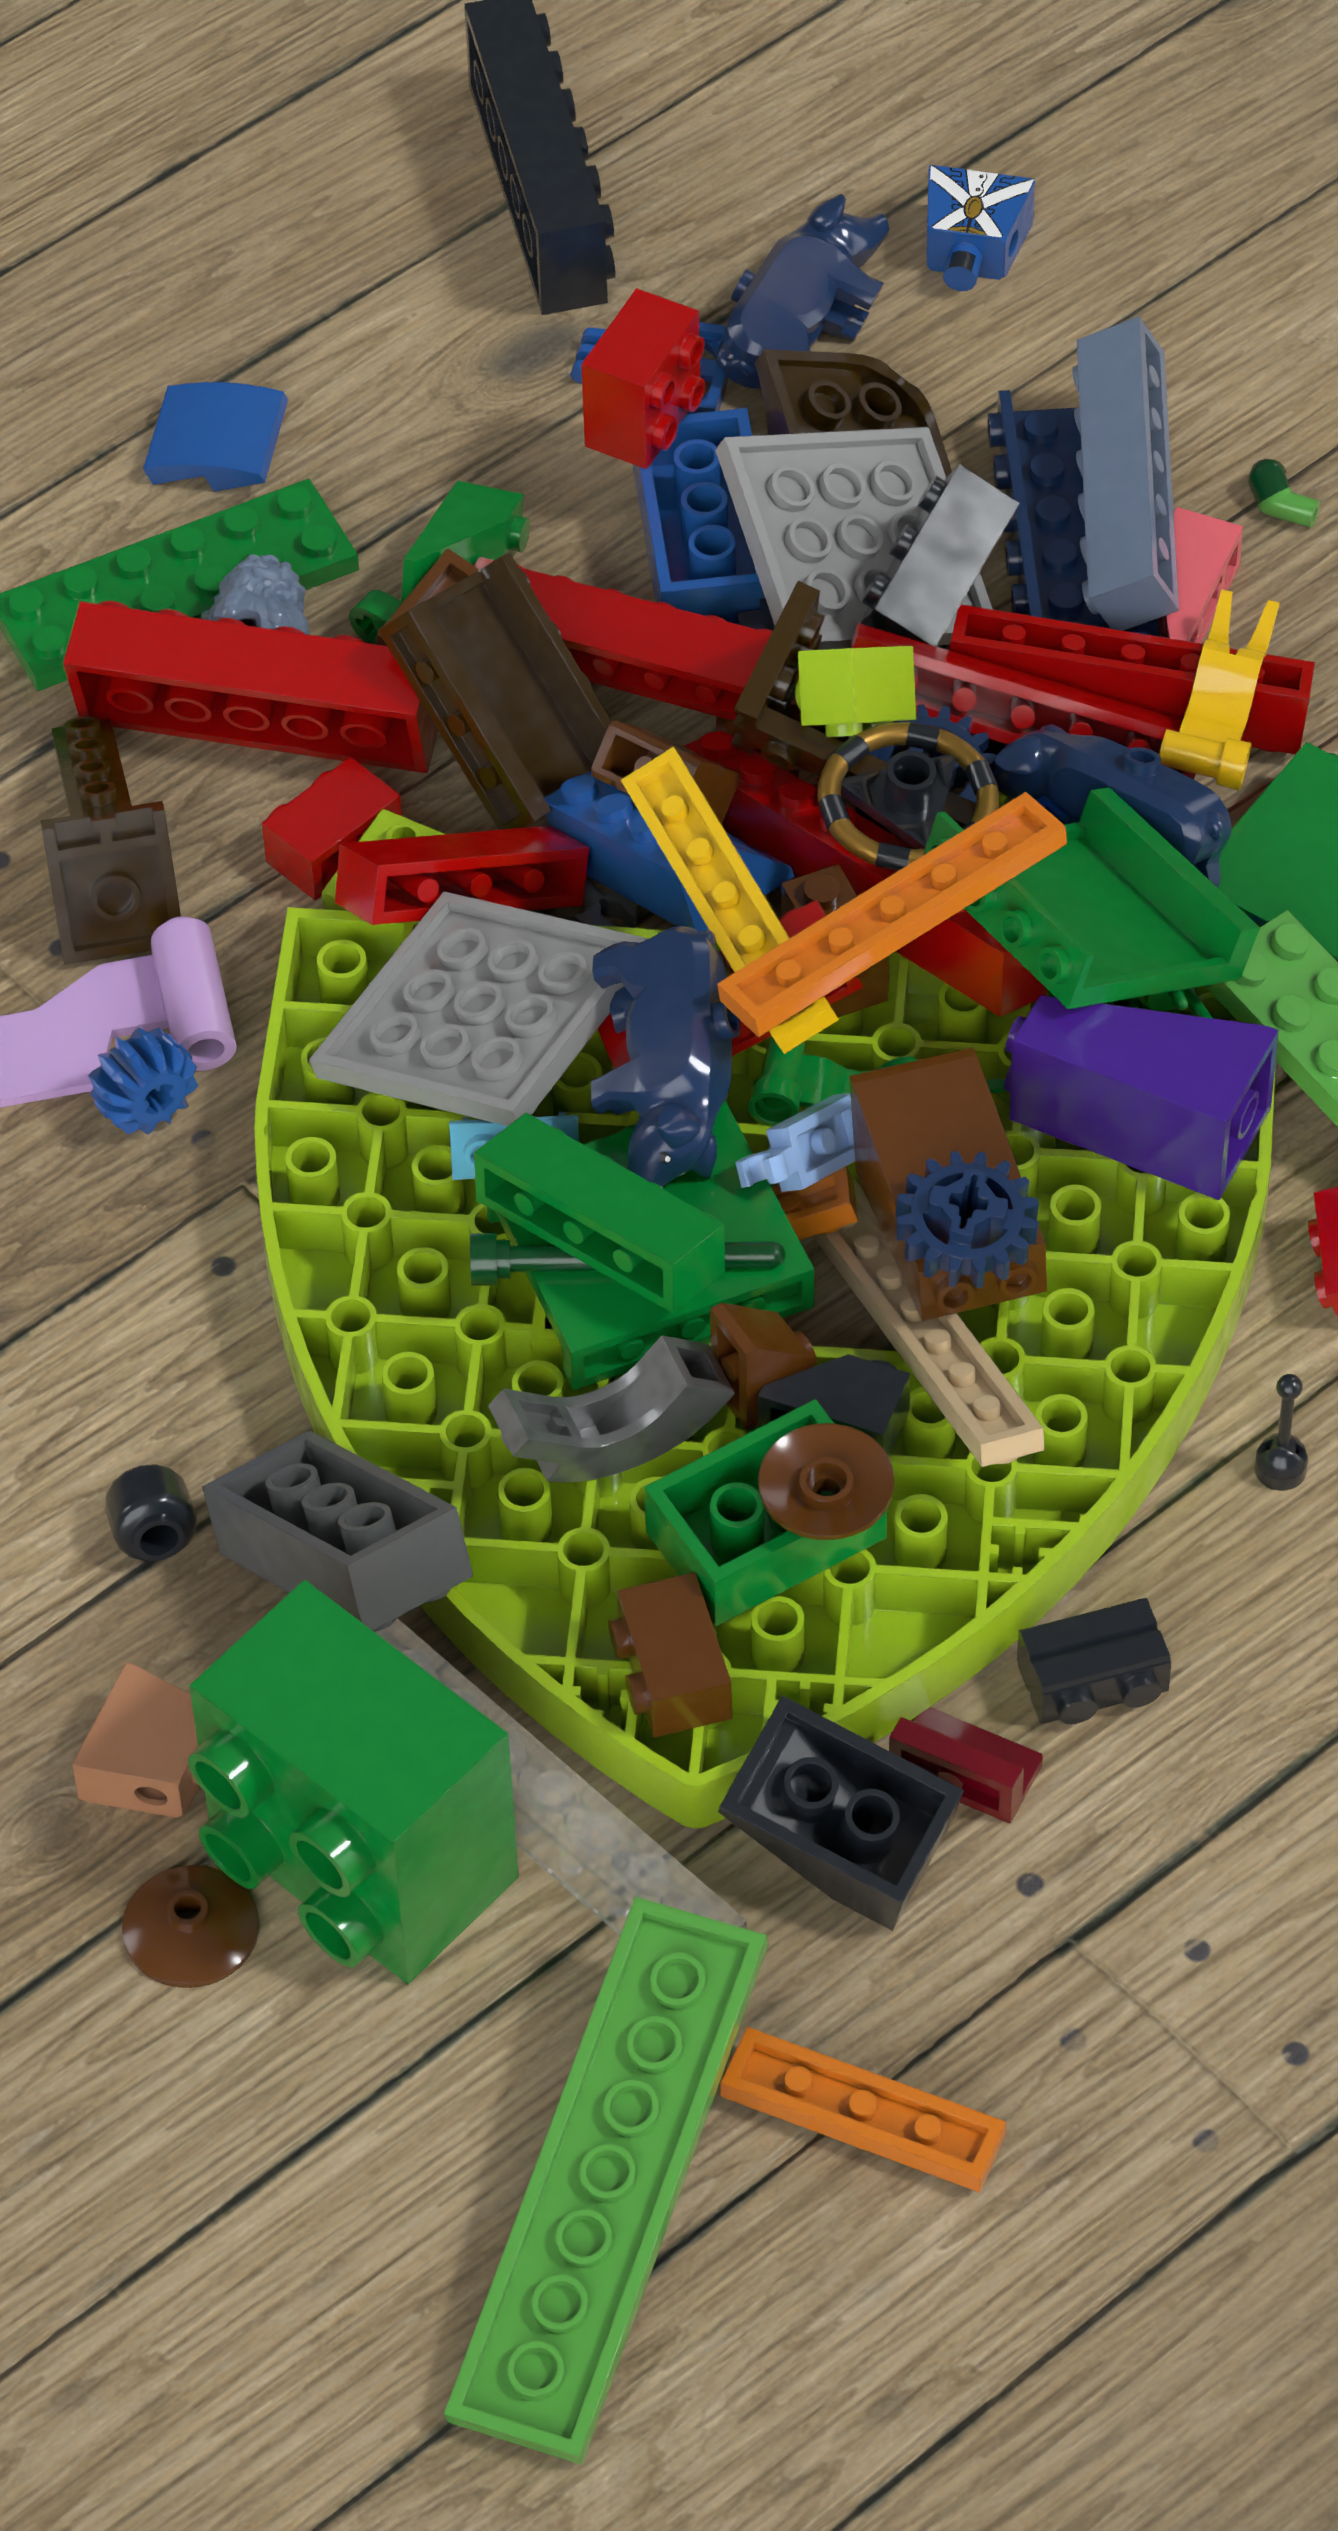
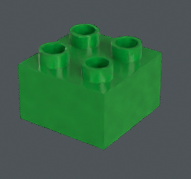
[188,1579,519,1985]

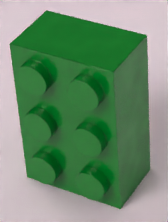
[644,1399,887,1627]

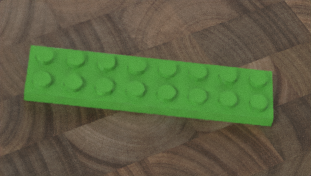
[444,1896,769,2465]

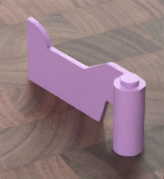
[0,916,237,1108]

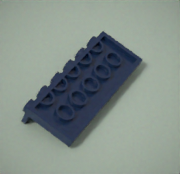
[987,390,1160,637]

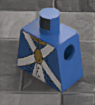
[927,165,1035,291]

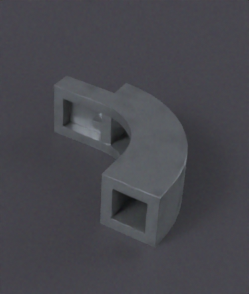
[489,1336,735,1482]

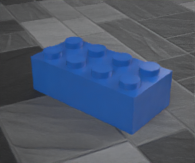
[633,408,765,625]

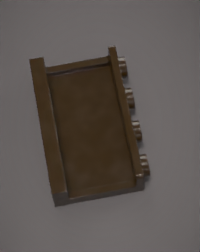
[378,553,612,830]

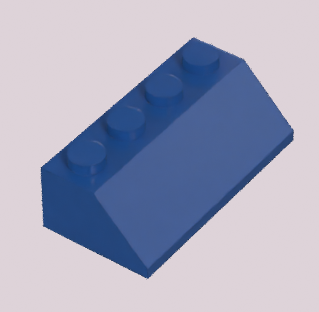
[544,771,794,932]

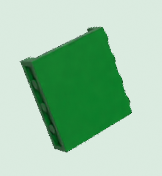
[1219,742,1338,962]
[923,787,1260,1009]
[487,1100,814,1391]

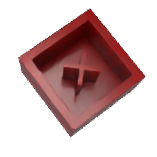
[581,288,705,469]

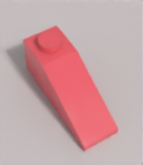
[1158,507,1243,644]

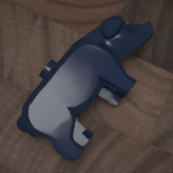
[716,194,889,389]
[992,724,1231,889]
[591,926,741,1187]

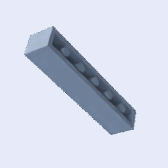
[1072,316,1179,631]

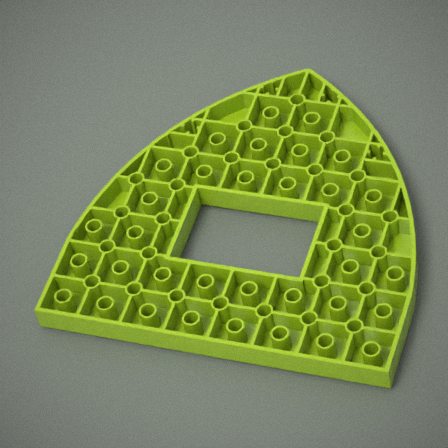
[254,907,1276,1829]

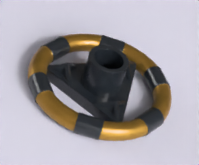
[818,722,999,871]

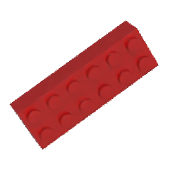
[63,601,438,774]

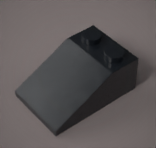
[718,1695,964,1931]

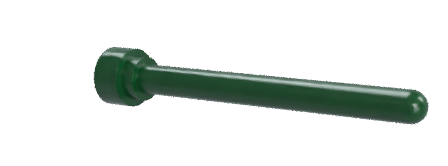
[470,1233,786,1286]

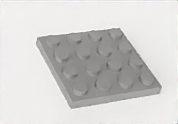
[715,427,992,650]
[309,892,647,1126]

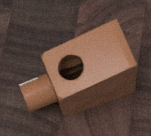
[72,1662,200,1818]

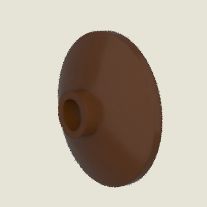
[758,1423,894,1540]
[122,1865,259,1988]

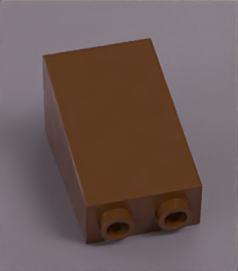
[849,1047,1047,1321]

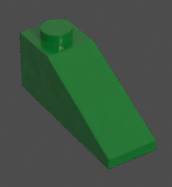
[401,480,530,604]

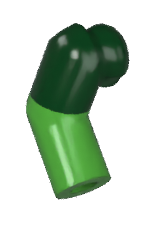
[1248,459,1320,528]

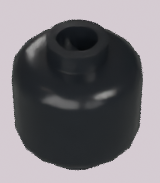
[105,1464,197,1562]

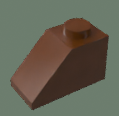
[710,1303,817,1430]

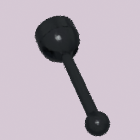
[1255,1374,1308,1491]

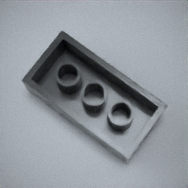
[202,1430,473,1632]

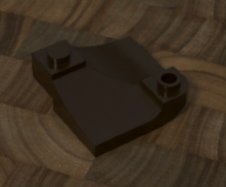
[755,349,952,478]

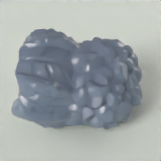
[201,554,310,634]

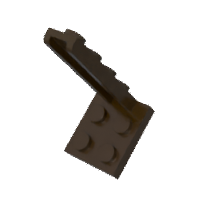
[731,581,976,828]
[40,716,181,965]

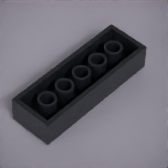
[464,0,616,315]

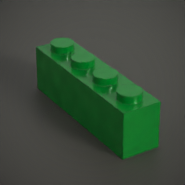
[474,1113,725,1314]

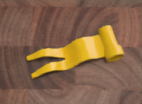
[1159,589,1280,791]

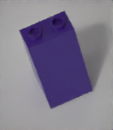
[1004,995,1279,1200]

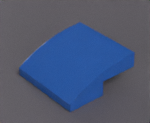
[143,382,288,492]

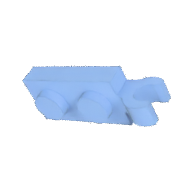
[735,1093,855,1192]

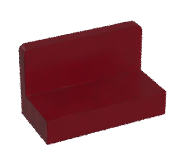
[889,1707,1043,1824]

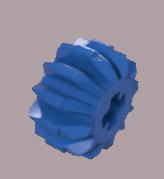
[88,1027,199,1134]

